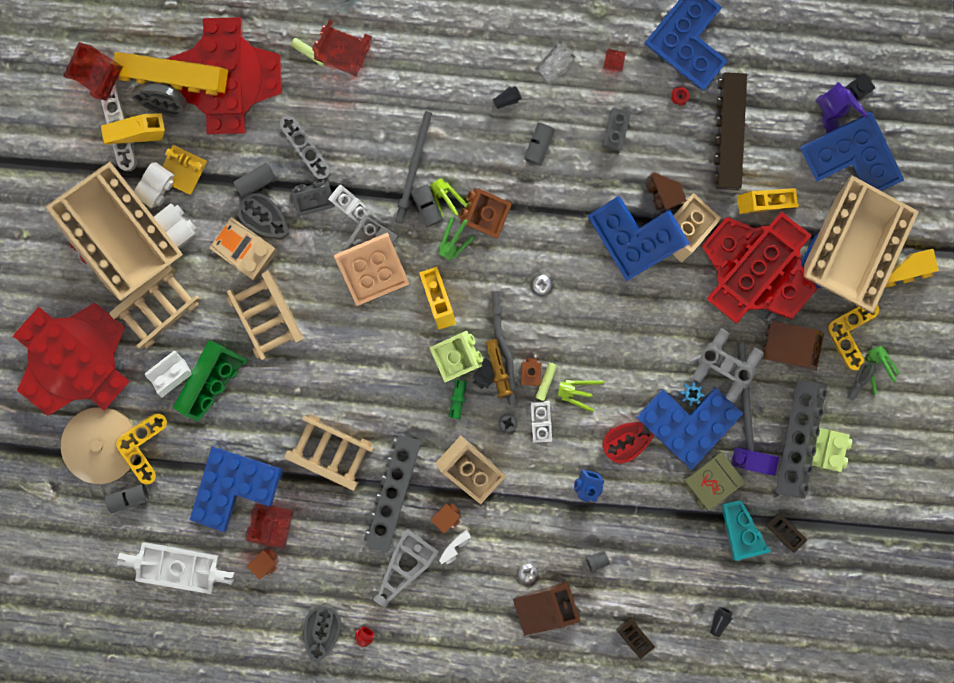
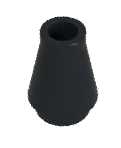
[493,85,522,109]
[710,607,733,637]

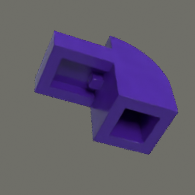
[731,447,779,476]

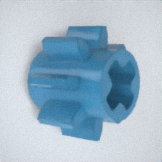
[679,382,704,406]

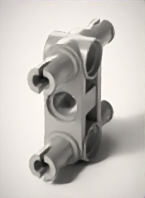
[692,328,764,403]

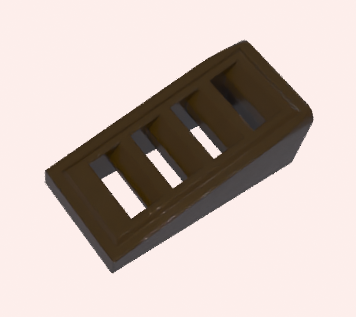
[766,512,807,553]
[616,617,655,659]

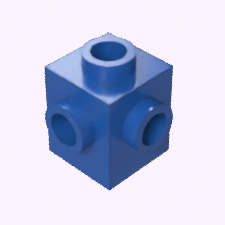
[574,469,604,502]

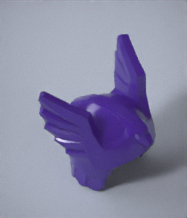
[815,82,868,133]

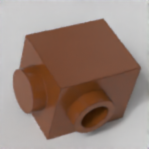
[521,358,541,386]
[430,502,461,533]
[247,548,279,580]

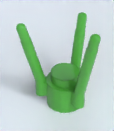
[438,217,475,261]
[866,345,900,395]

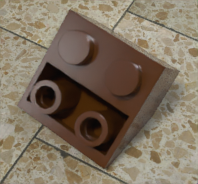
[645,172,688,214]

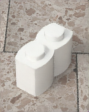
[134,162,175,208]
[154,204,197,248]

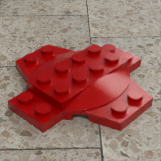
[166,17,282,135]
[702,211,817,324]
[13,303,130,416]

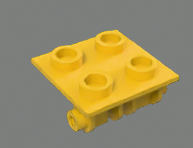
[162,145,207,195]

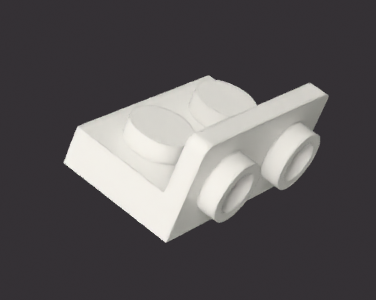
[145,351,192,397]

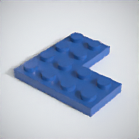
[644,0,728,92]
[800,112,904,191]
[588,196,690,281]
[636,387,743,470]
[190,447,283,532]

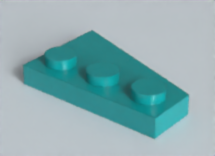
[721,500,771,561]

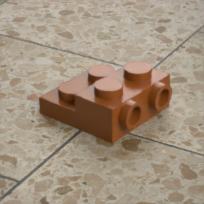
[459,188,512,239]

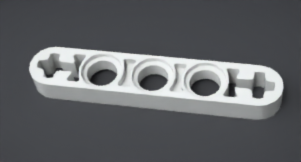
[98,80,137,172]

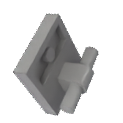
[344,215,397,249]

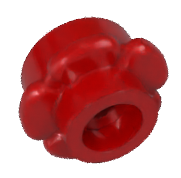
[671,87,690,106]

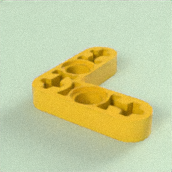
[827,305,879,370]
[116,413,167,485]

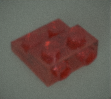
[246,503,294,549]

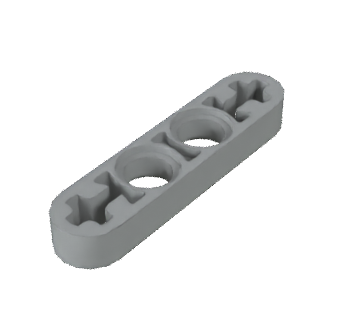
[280,115,331,180]

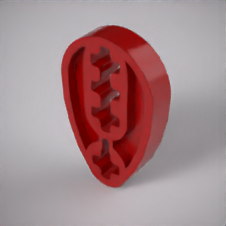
[602,422,654,463]

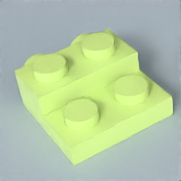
[429,331,483,382]
[812,428,852,472]

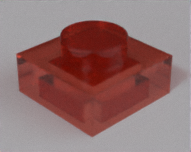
[603,48,626,72]

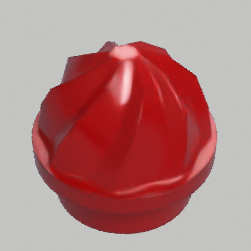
[355,627,374,647]

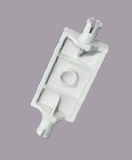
[117,542,235,594]

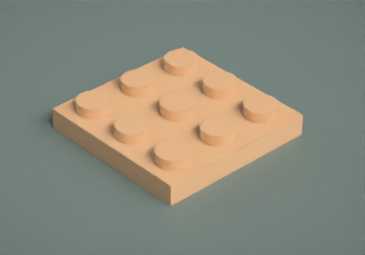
[334,233,409,306]

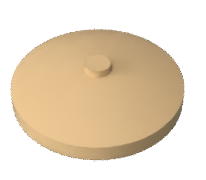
[61,407,139,484]

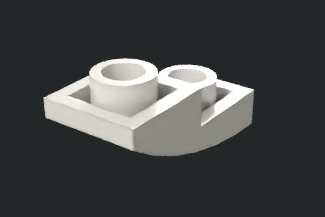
[328,185,371,224]
[531,401,552,443]
[439,529,471,564]

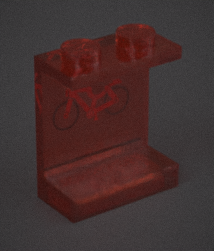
[312,19,372,77]
[63,42,123,101]

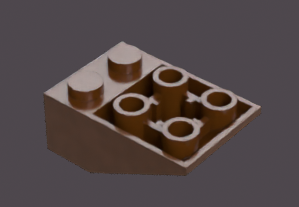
[513,581,581,636]

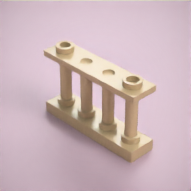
[109,264,201,349]
[226,271,305,360]
[284,414,374,491]

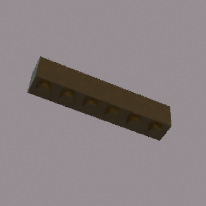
[713,72,747,191]

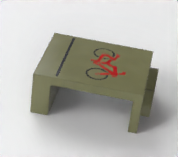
[683,451,745,511]

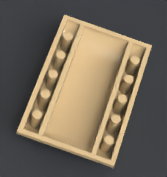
[46,162,183,301]
[804,176,919,313]

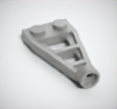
[373,529,439,608]

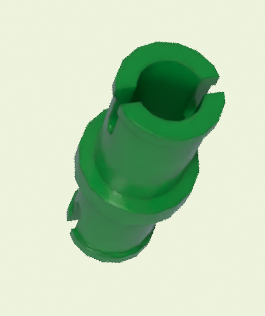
[448,379,467,419]

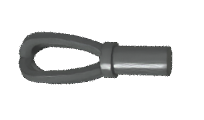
[847,362,876,401]

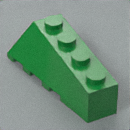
[173,340,249,422]

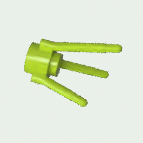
[429,178,467,219]
[558,379,605,412]

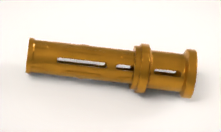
[485,339,514,398]

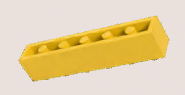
[112,52,228,96]

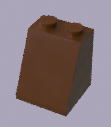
[762,321,824,371]

